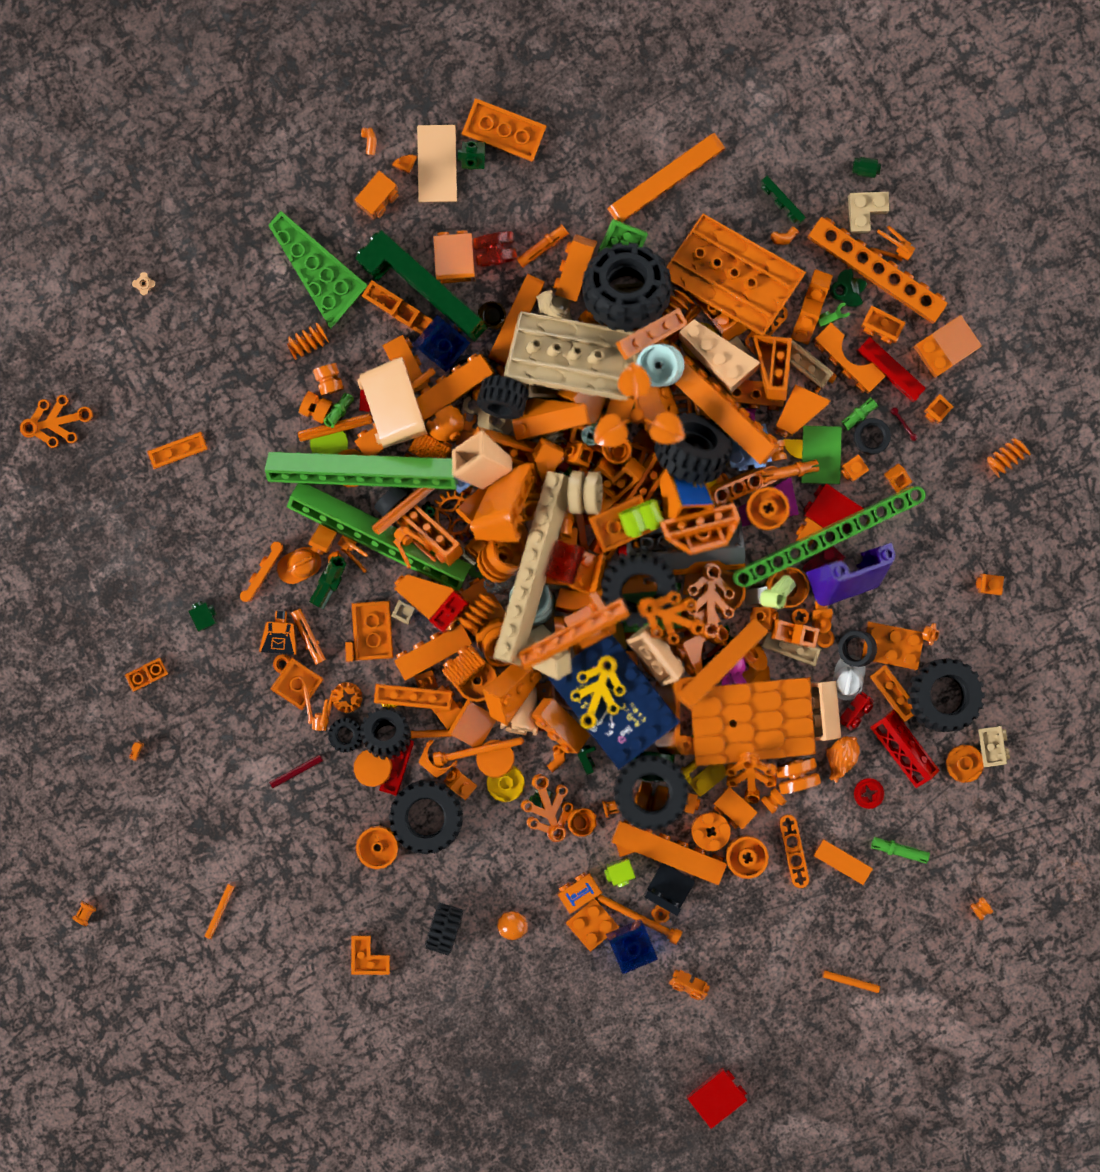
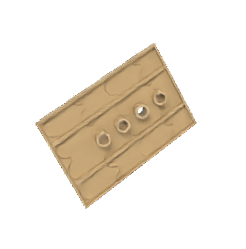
[504,311,639,400]

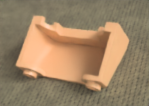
[357,357,428,448]

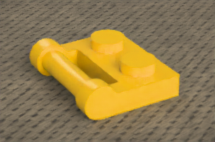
[680,760,727,797]

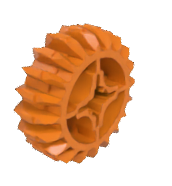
[429,490,473,541]

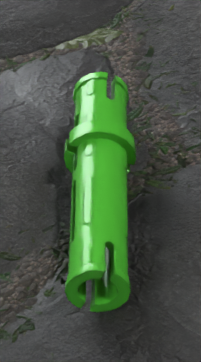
[871,837,930,864]

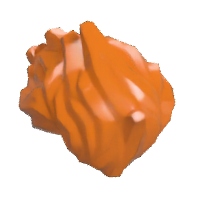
[826,736,860,783]

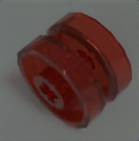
[472,231,518,267]

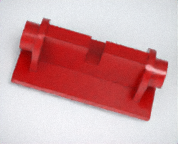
[840,692,875,731]

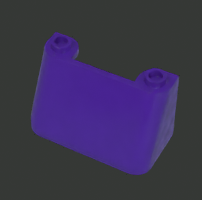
[806,543,896,606]

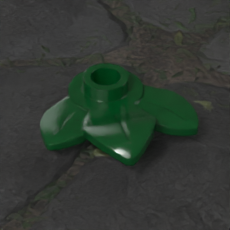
[830,269,867,307]

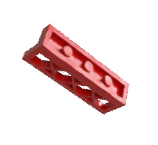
[856,337,926,403]
[870,709,940,788]

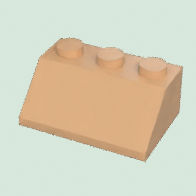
[626,624,685,686]
[811,681,841,741]

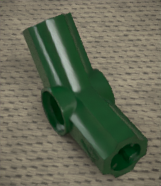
[309,556,346,610]

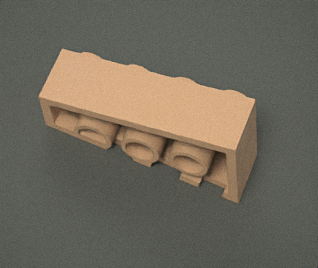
[678,320,760,393]

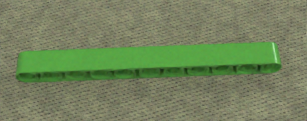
[732,486,925,587]

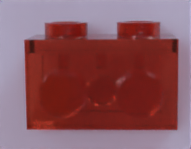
[545,540,586,585]

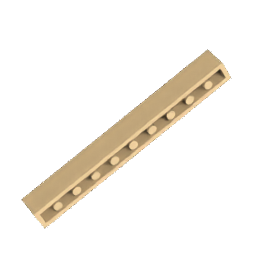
[493,471,569,666]

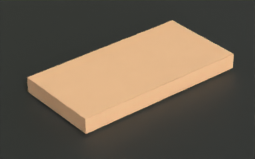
[417,125,457,203]

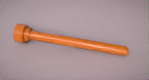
[433,737,524,767]
[597,895,683,945]

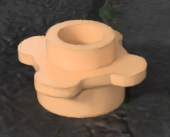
[132,272,155,295]

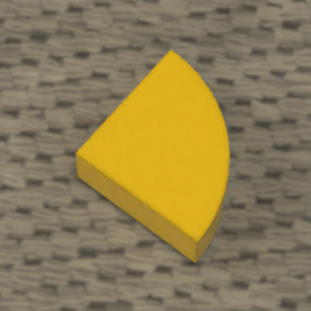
[783,439,803,459]

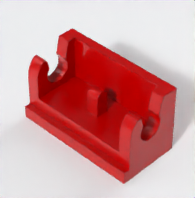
[429,591,470,633]

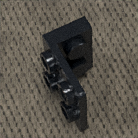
[643,863,695,916]

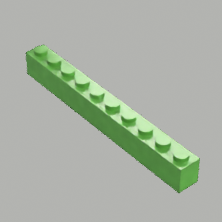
[265,452,458,489]
[287,483,472,591]

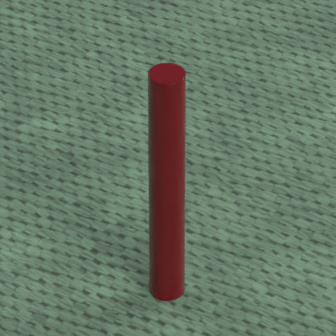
[269,754,323,788]

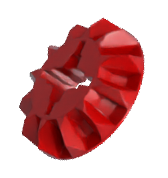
[854,778,884,809]

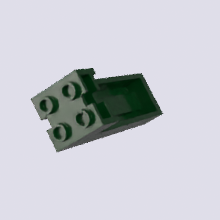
[355,230,487,342]

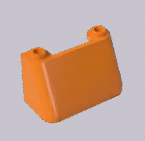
[470,463,543,542]
[655,677,695,755]

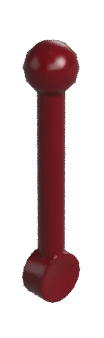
[891,407,918,441]

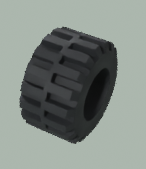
[477,376,529,419]
[360,707,411,760]
[425,902,463,956]

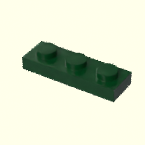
[760,176,806,225]

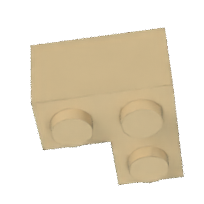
[848,192,889,234]

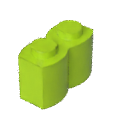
[618,499,664,538]

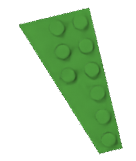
[268,211,368,329]

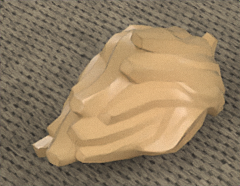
[536,290,572,320]

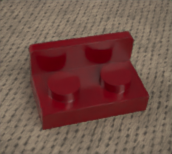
[801,541,846,573]

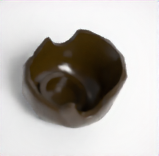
[477,301,506,330]

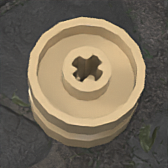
[568,471,603,514]

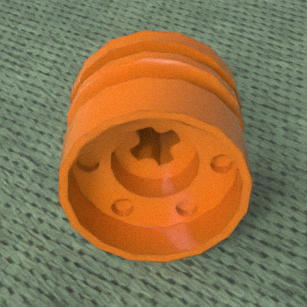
[477,539,526,583]
[764,567,809,609]

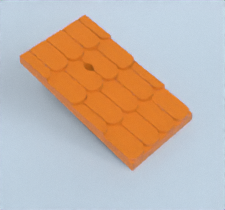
[666,213,806,336]
[692,677,816,766]

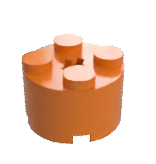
[691,811,731,851]

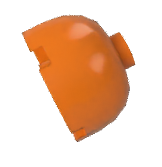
[425,405,464,442]

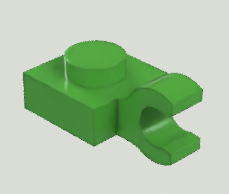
[817,303,850,328]

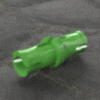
[323,393,354,428]
[841,397,878,431]

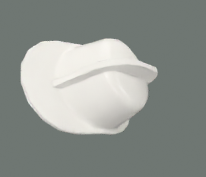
[833,655,865,700]

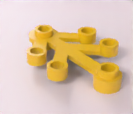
[571,656,626,729]

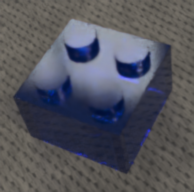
[413,315,470,372]
[606,919,658,974]

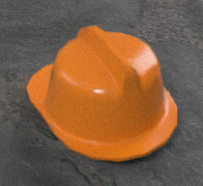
[277,547,321,584]

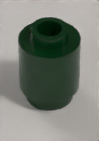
[852,157,881,178]

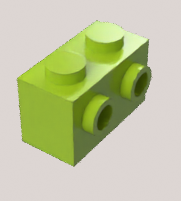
[604,857,635,887]

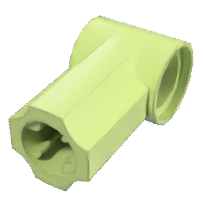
[760,575,796,609]

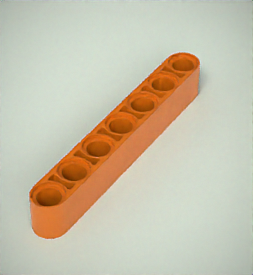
[607,132,726,222]

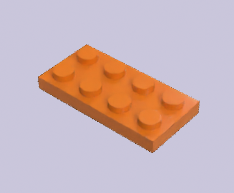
[461,98,547,162]

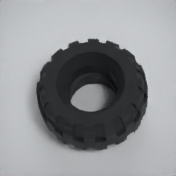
[582,242,671,332]

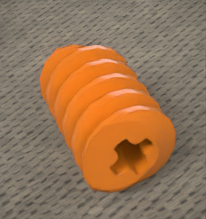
[662,289,694,317]
[287,323,329,361]
[987,438,1031,478]
[457,593,500,635]

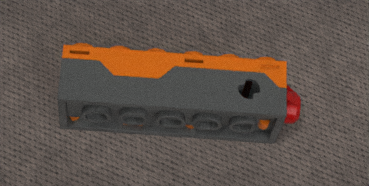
[618,520,745,579]

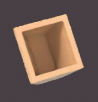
[452,431,512,490]

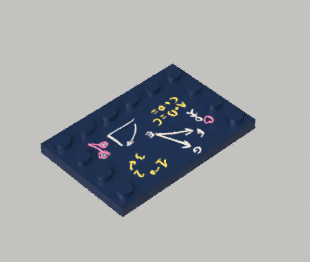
[548,634,680,770]

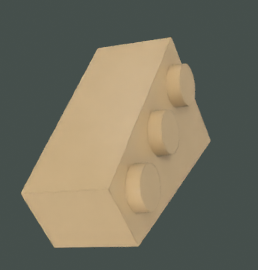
[526,624,571,680]

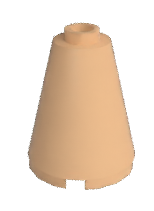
[500,687,539,736]

